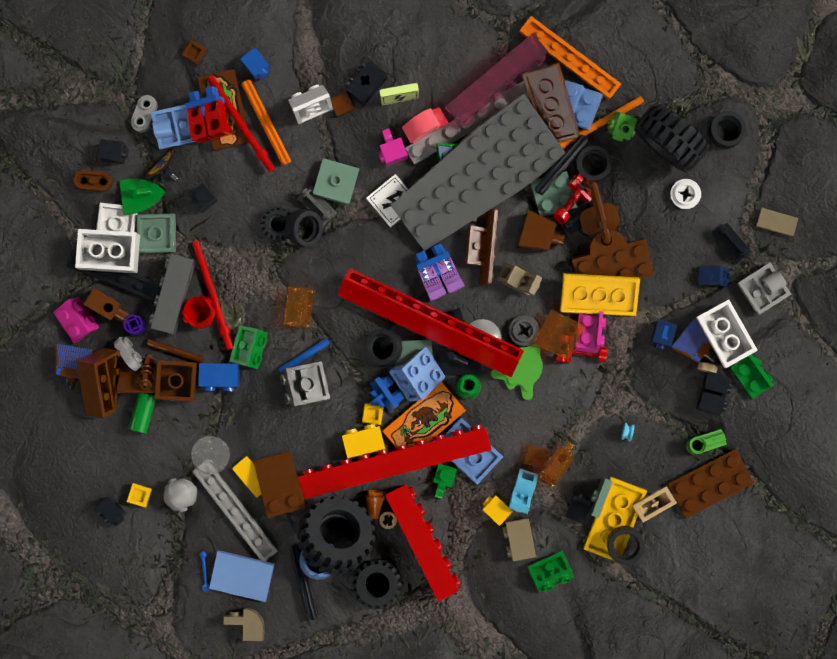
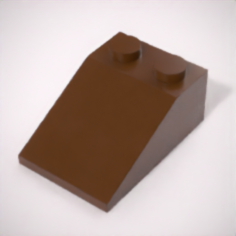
[253,451,306,518]

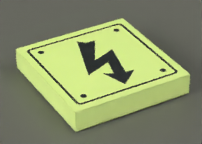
[380,83,419,105]

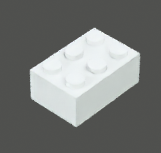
[75,229,140,273]

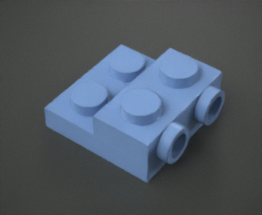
[565,80,603,130]

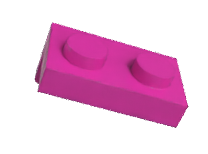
[53,297,99,344]

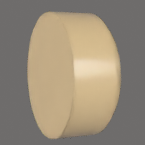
[697,362,718,373]

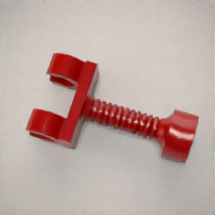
[553,173,592,224]
[555,335,608,363]

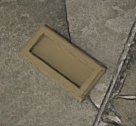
[755,208,798,237]

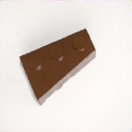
[77,348,120,418]

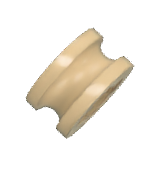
[380,512,397,529]

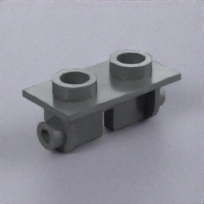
[297,186,337,226]

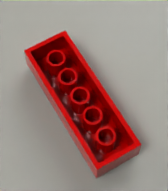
[385,484,461,602]

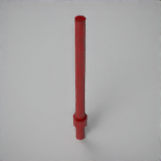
[207,75,275,173]
[192,240,233,350]

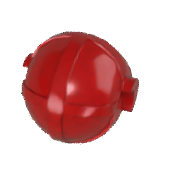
[181,295,215,329]

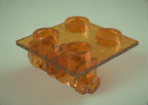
[534,309,585,360]

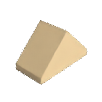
[633,486,677,522]

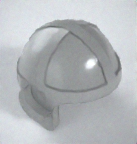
[163,478,197,513]

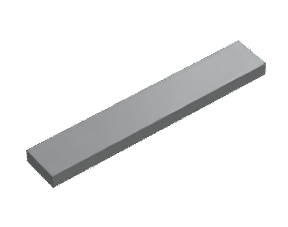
[192,460,278,561]

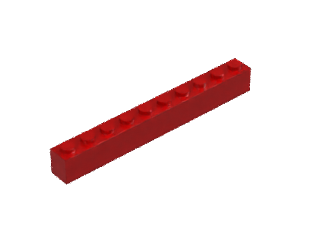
[338,269,524,378]
[298,424,492,499]

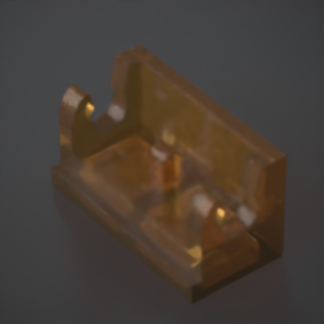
[284,286,314,328]

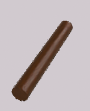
[147,339,204,363]

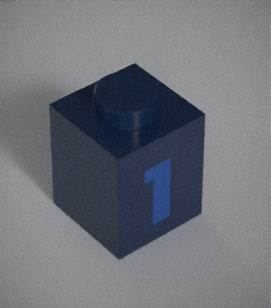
[650,320,677,350]

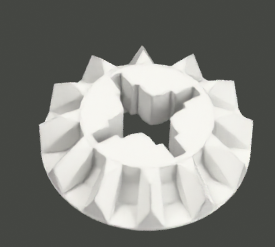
[671,179,701,209]

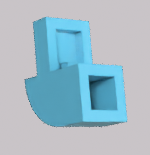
[509,469,538,514]

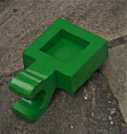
[433,464,457,499]

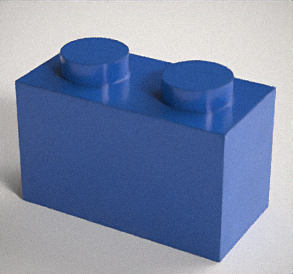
[199,363,240,391]

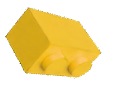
[342,424,385,458]

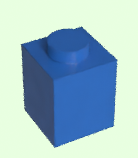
[241,48,271,81]

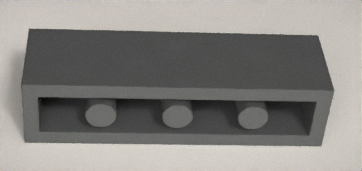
[149,254,195,336]

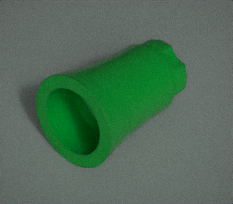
[454,374,481,400]

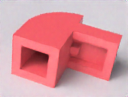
[402,107,449,143]

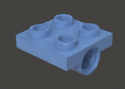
[151,105,194,150]

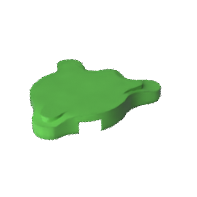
[491,344,543,400]

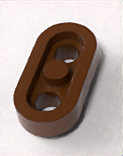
[73,170,113,192]

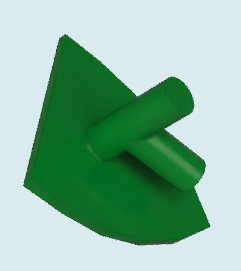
[119,179,166,215]

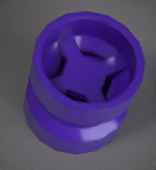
[124,315,146,335]

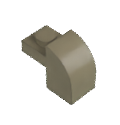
[497,263,542,295]
[224,608,265,641]

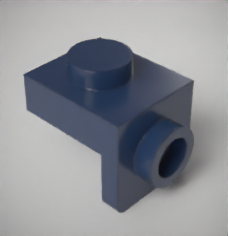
[699,266,730,287]

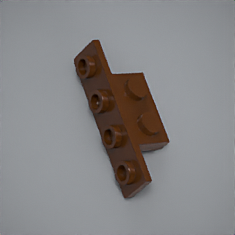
[464,209,499,286]

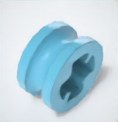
[621,423,635,442]

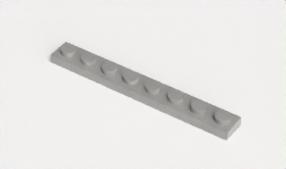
[405,81,529,166]

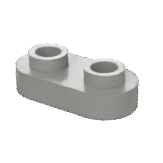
[131,95,158,133]
[114,337,143,371]

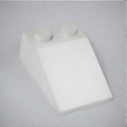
[288,85,333,124]

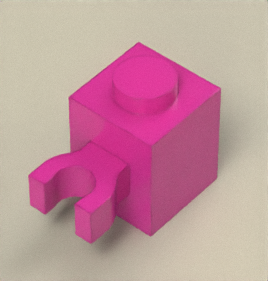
[378,128,408,166]

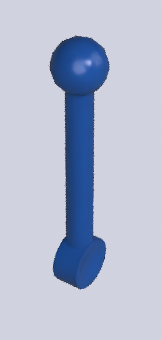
[199,551,210,592]

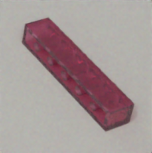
[445,33,548,127]

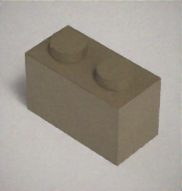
[502,518,536,561]

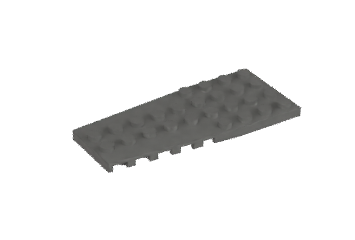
[390,93,565,250]

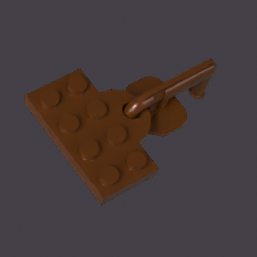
[571,179,654,279]

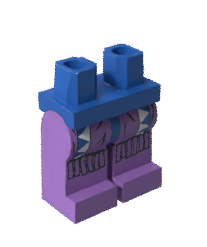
[415,244,464,302]

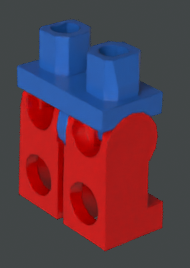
[185,86,232,143]

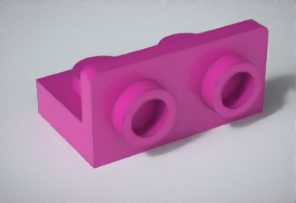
[575,311,606,353]

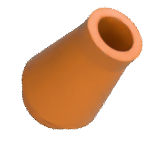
[365,490,385,519]

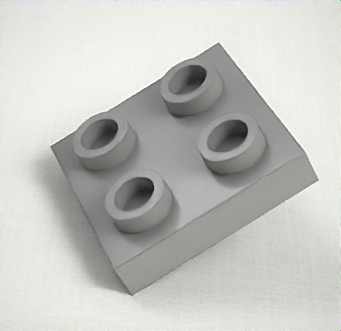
[737,262,791,315]

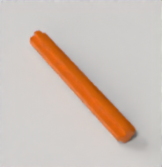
[242,79,291,165]

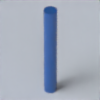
[278,337,330,374]

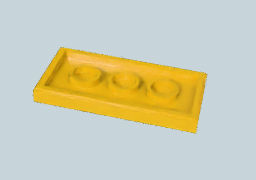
[560,273,640,316]
[583,476,647,561]

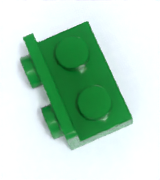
[229,325,268,369]
[729,354,774,399]
[527,551,574,593]

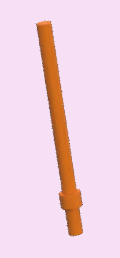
[558,96,644,150]

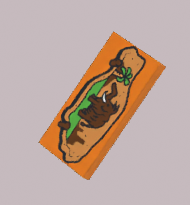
[383,382,466,447]

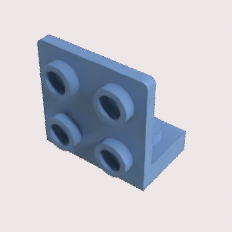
[389,347,445,402]

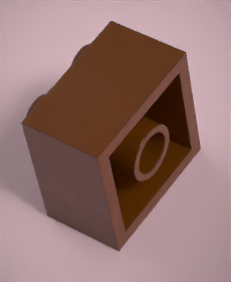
[155,360,198,402]

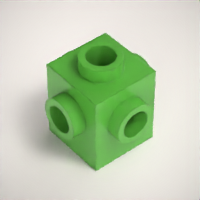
[607,111,638,142]

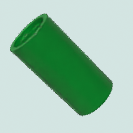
[128,393,156,434]

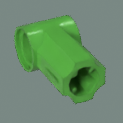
[686,429,727,455]

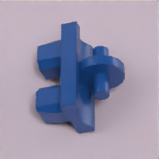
[370,375,404,413]

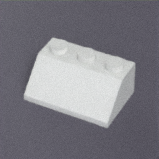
[696,300,757,368]

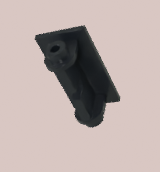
[562,200,594,235]
[713,223,752,264]

